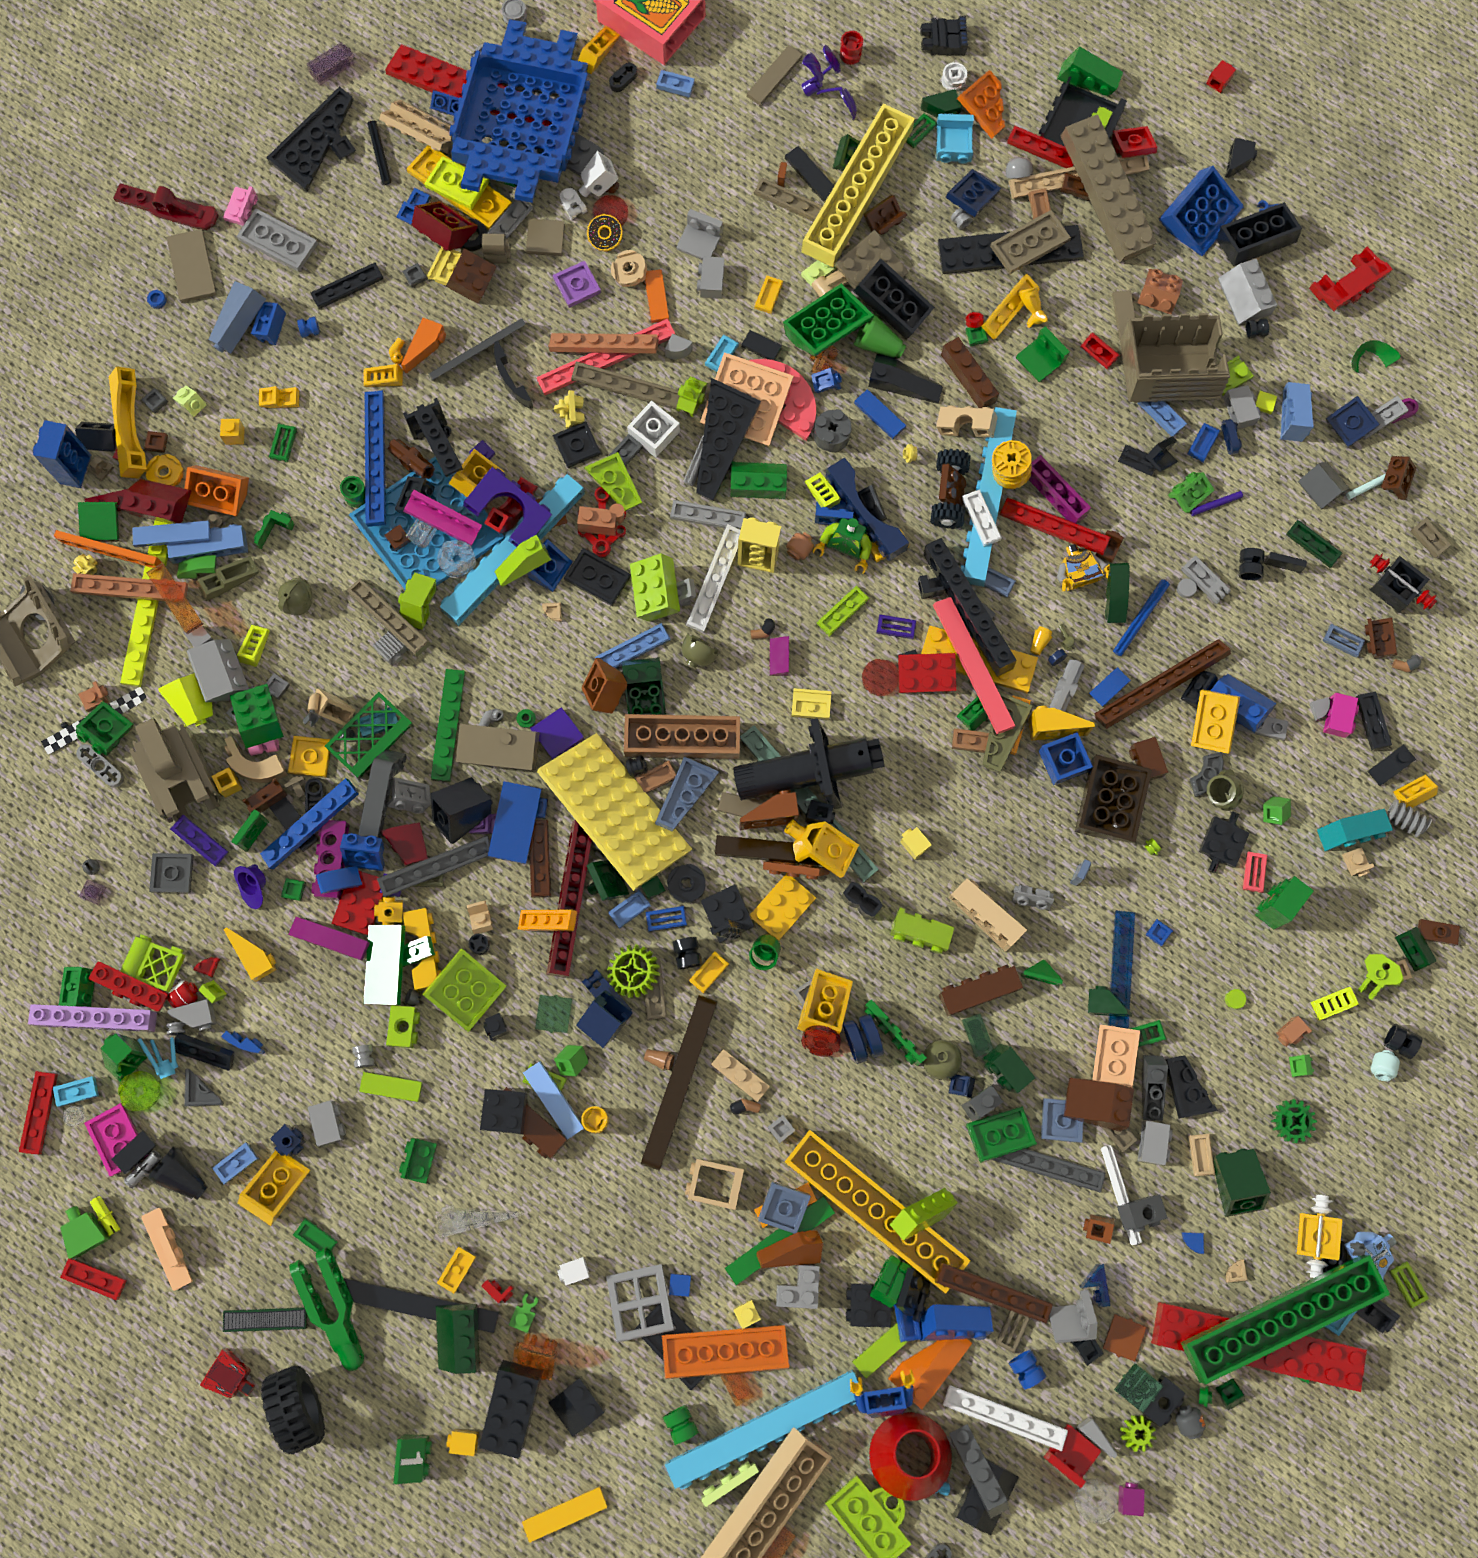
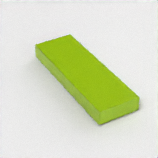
[816,585,870,637]
[359,1072,423,1102]
[852,1323,907,1379]

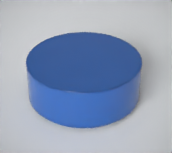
[147,290,167,309]

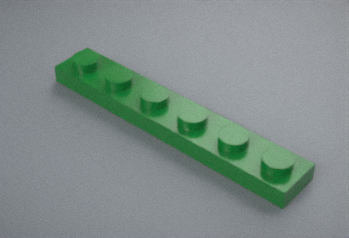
[431,669,466,782]

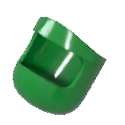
[749,934,781,971]

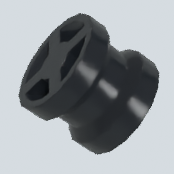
[626,755,648,777]
[468,934,490,955]

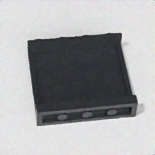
[1038,76,1127,146]

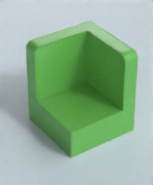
[1263,796,1291,825]
[554,1045,588,1076]

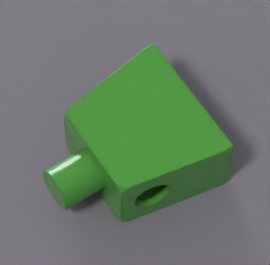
[60,1206,111,1259]

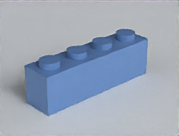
[167,524,248,564]

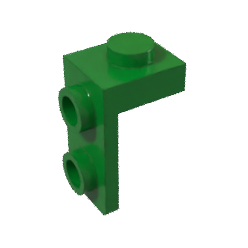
[254,510,295,549]

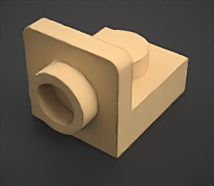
[1342,847,1375,877]
[467,901,493,934]

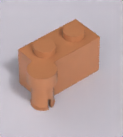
[577,503,625,536]

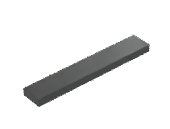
[428,319,526,381]
[377,836,490,897]
[992,1149,1106,1193]

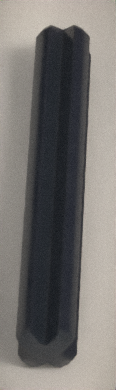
[367,120,392,185]

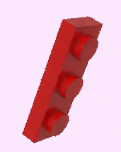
[60,1258,127,1300]

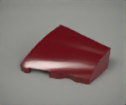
[380,822,428,866]

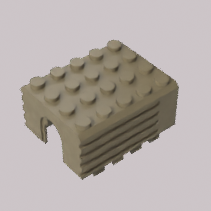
[1120,313,1230,403]

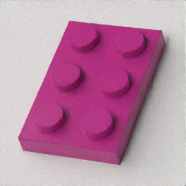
[84,1103,148,1177]

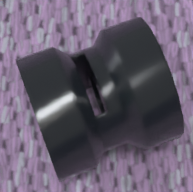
[1245,318,1269,339]

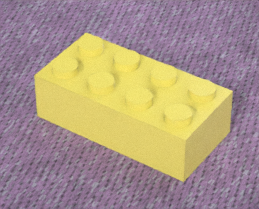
[738,518,781,573]

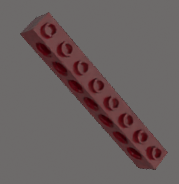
[546,820,592,978]

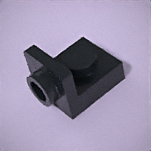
[1070,1339,1104,1366]

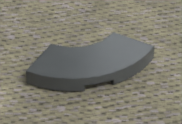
[1190,752,1224,797]

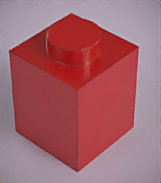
[1206,60,1236,93]

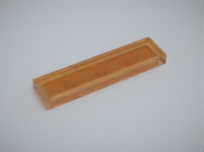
[146,562,203,634]

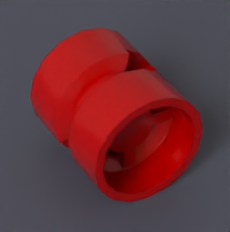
[839,31,864,65]

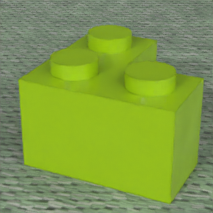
[398,572,436,630]

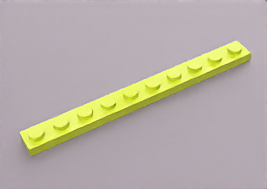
[120,520,168,687]

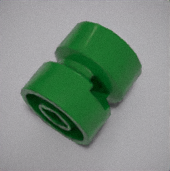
[340,476,365,508]
[662,1405,699,1445]

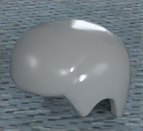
[1006,157,1033,178]

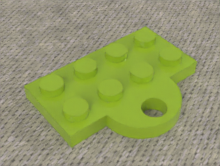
[825,1475,912,1558]

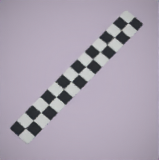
[41,687,146,754]

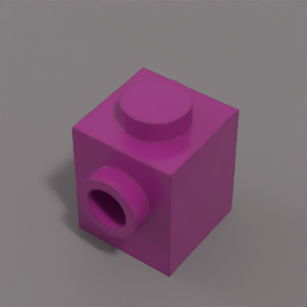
[1118,1482,1145,1517]

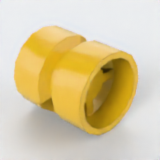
[581,1106,609,1134]

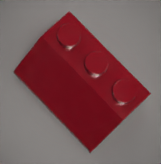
[411,201,478,251]
[120,479,191,524]

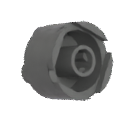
[814,409,852,453]

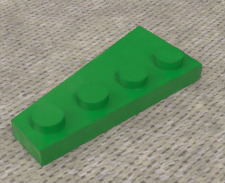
[864,999,926,1066]

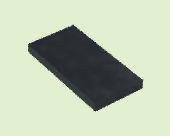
[634,1303,705,1391]

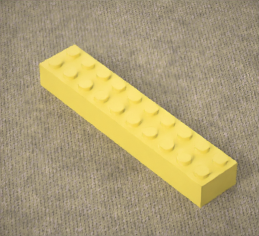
[802,104,915,267]

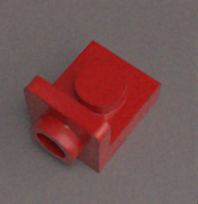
[481,1279,515,1304]

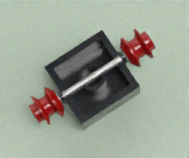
[1369,553,1437,613]

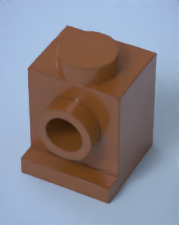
[1083,1214,1115,1244]

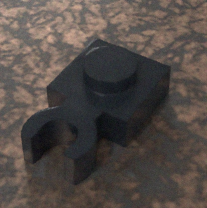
[325,126,356,161]

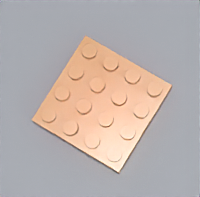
[700,352,794,447]

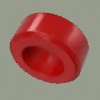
[966,312,984,328]

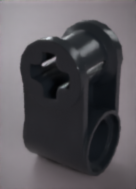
[305,778,326,813]

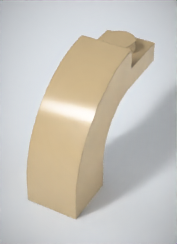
[224,736,288,783]

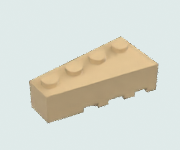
[949,879,1027,952]

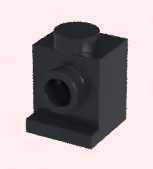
[804,800,835,825]
[483,1013,509,1041]

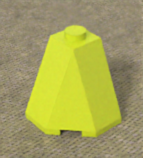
[158,673,213,727]

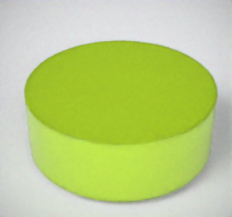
[1225,989,1246,1009]

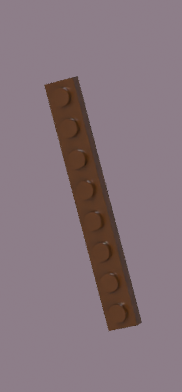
[1094,639,1231,729]

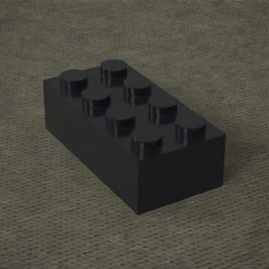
[1217,202,1302,267]
[853,258,935,340]
[479,1360,543,1459]

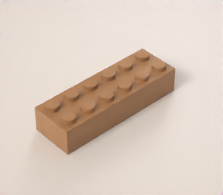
[624,714,740,759]

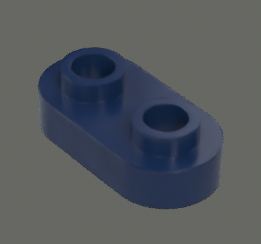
[1221,419,1242,455]

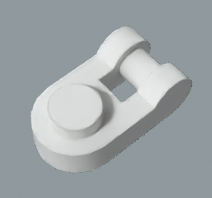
[560,188,587,220]

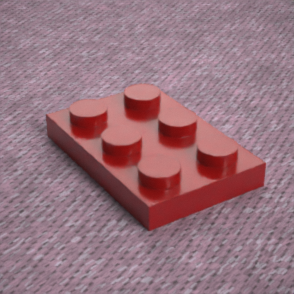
[898,653,956,693]
[331,871,384,935]

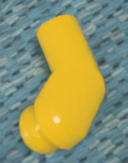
[389,338,405,364]

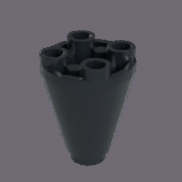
[148,1146,208,1200]

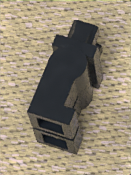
[920,16,968,55]

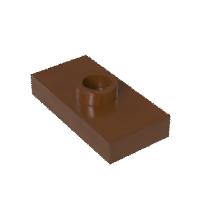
[1418,919,1460,946]

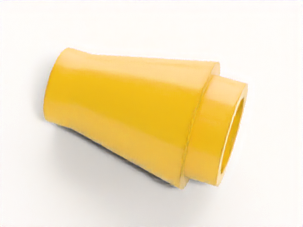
[1030,626,1053,656]

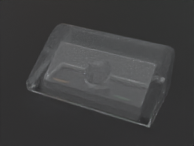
[406,519,438,548]

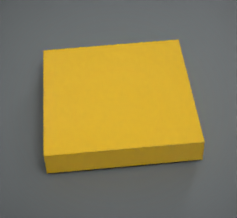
[288,736,332,778]

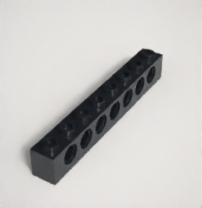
[923,538,1017,677]

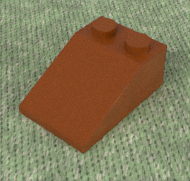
[739,790,799,831]

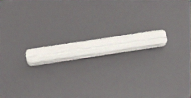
[1101,1145,1142,1245]

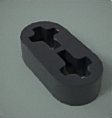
[609,63,637,92]

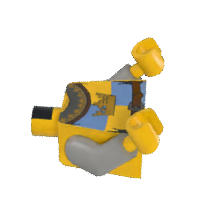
[1057,544,1110,592]

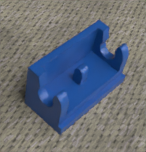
[251,302,286,346]

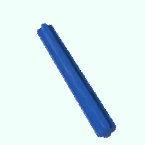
[1113,579,1170,656]

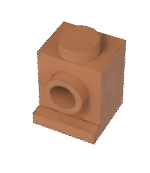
[1276,1016,1312,1047]

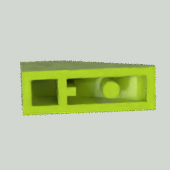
[495,535,551,587]

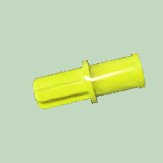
[90,1196,121,1236]

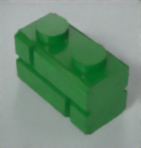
[870,1255,911,1307]

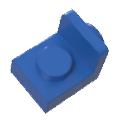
[811,368,842,393]

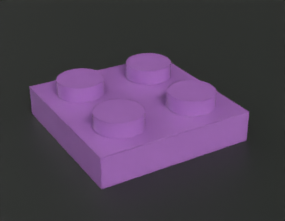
[552,261,601,308]

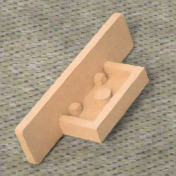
[141,1208,193,1291]

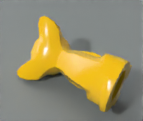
[1019,287,1048,328]

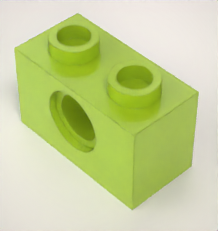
[386,1005,420,1049]

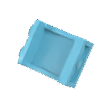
[936,114,974,164]

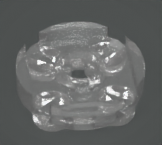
[437,540,476,578]
[1074,1479,1117,1524]

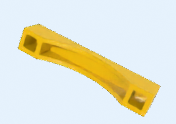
[109,366,147,479]

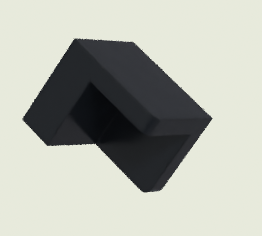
[917,575,945,599]

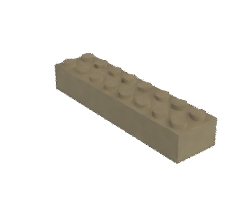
[1061,114,1157,263]

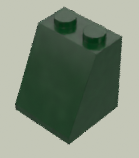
[1213,1148,1271,1217]

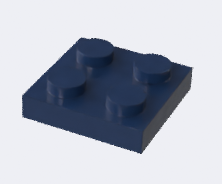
[1326,396,1380,448]

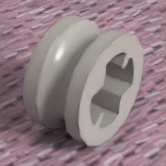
[166,1022,185,1036]

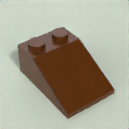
[1064,1078,1134,1132]

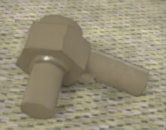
[206,514,234,528]

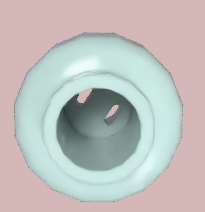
[1371,1050,1400,1081]

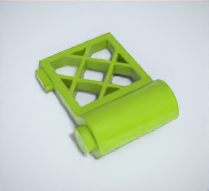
[120,934,186,992]

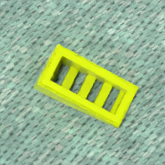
[805,472,841,508]
[237,625,270,667]
[1311,987,1359,1020]

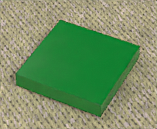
[78,502,119,540]
[231,809,269,852]

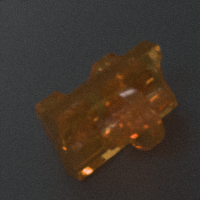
[809,345,840,373]

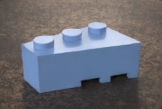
[1281,382,1314,442]

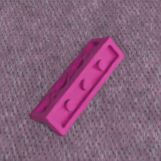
[403,490,482,546]

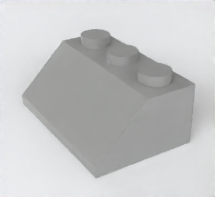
[1218,259,1277,326]
[186,639,249,702]

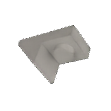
[677,578,696,606]

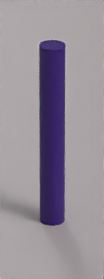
[1190,491,1243,516]

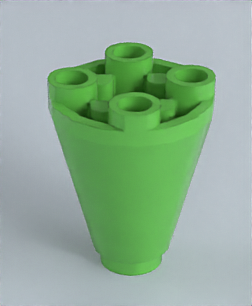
[853,314,906,358]

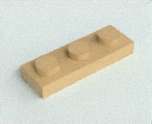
[711,1049,770,1102]

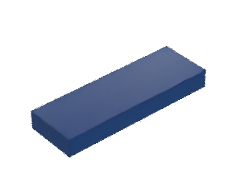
[854,389,906,439]

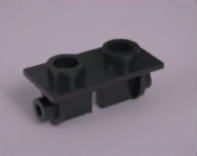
[1118,445,1156,476]

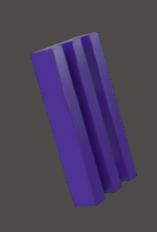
[876,614,916,639]

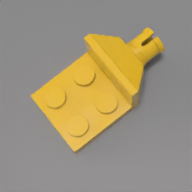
[784,819,859,878]

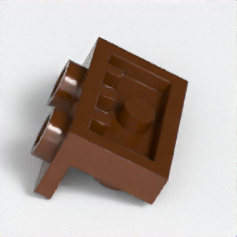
[1381,456,1416,500]

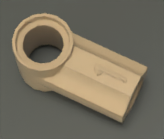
[812,270,849,297]

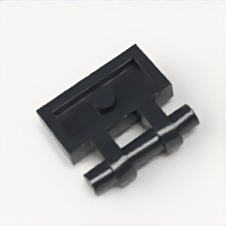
[897,1268,931,1322]

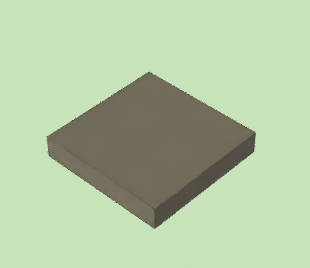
[526,219,565,256]

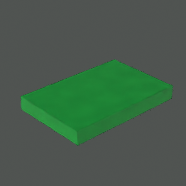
[966,1106,1037,1163]

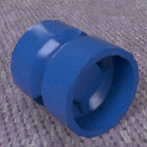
[1008,1350,1046,1390]

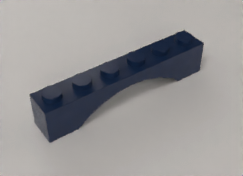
[825,457,909,561]

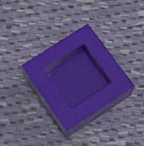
[469,440,496,460]

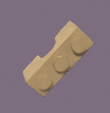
[936,405,998,438]

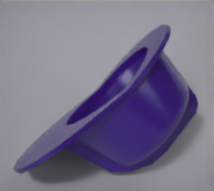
[234,864,266,909]

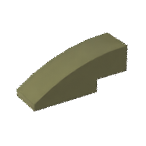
[197,556,259,601]

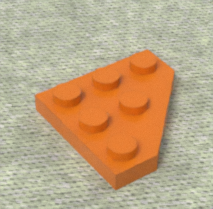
[957,70,1005,139]

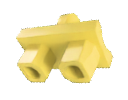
[554,390,585,429]

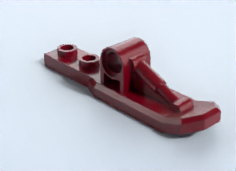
[113,183,219,230]

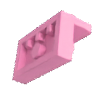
[223,186,258,226]

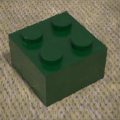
[982,1044,1036,1093]

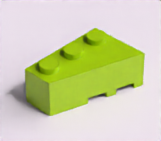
[890,907,954,954]

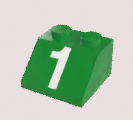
[393,1434,432,1484]

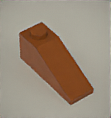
[756,1230,823,1268]

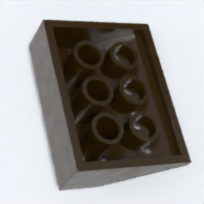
[1074,755,1152,843]

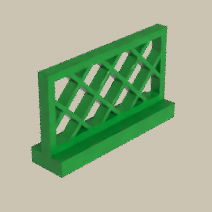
[325,692,413,779]

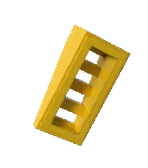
[364,364,403,387]

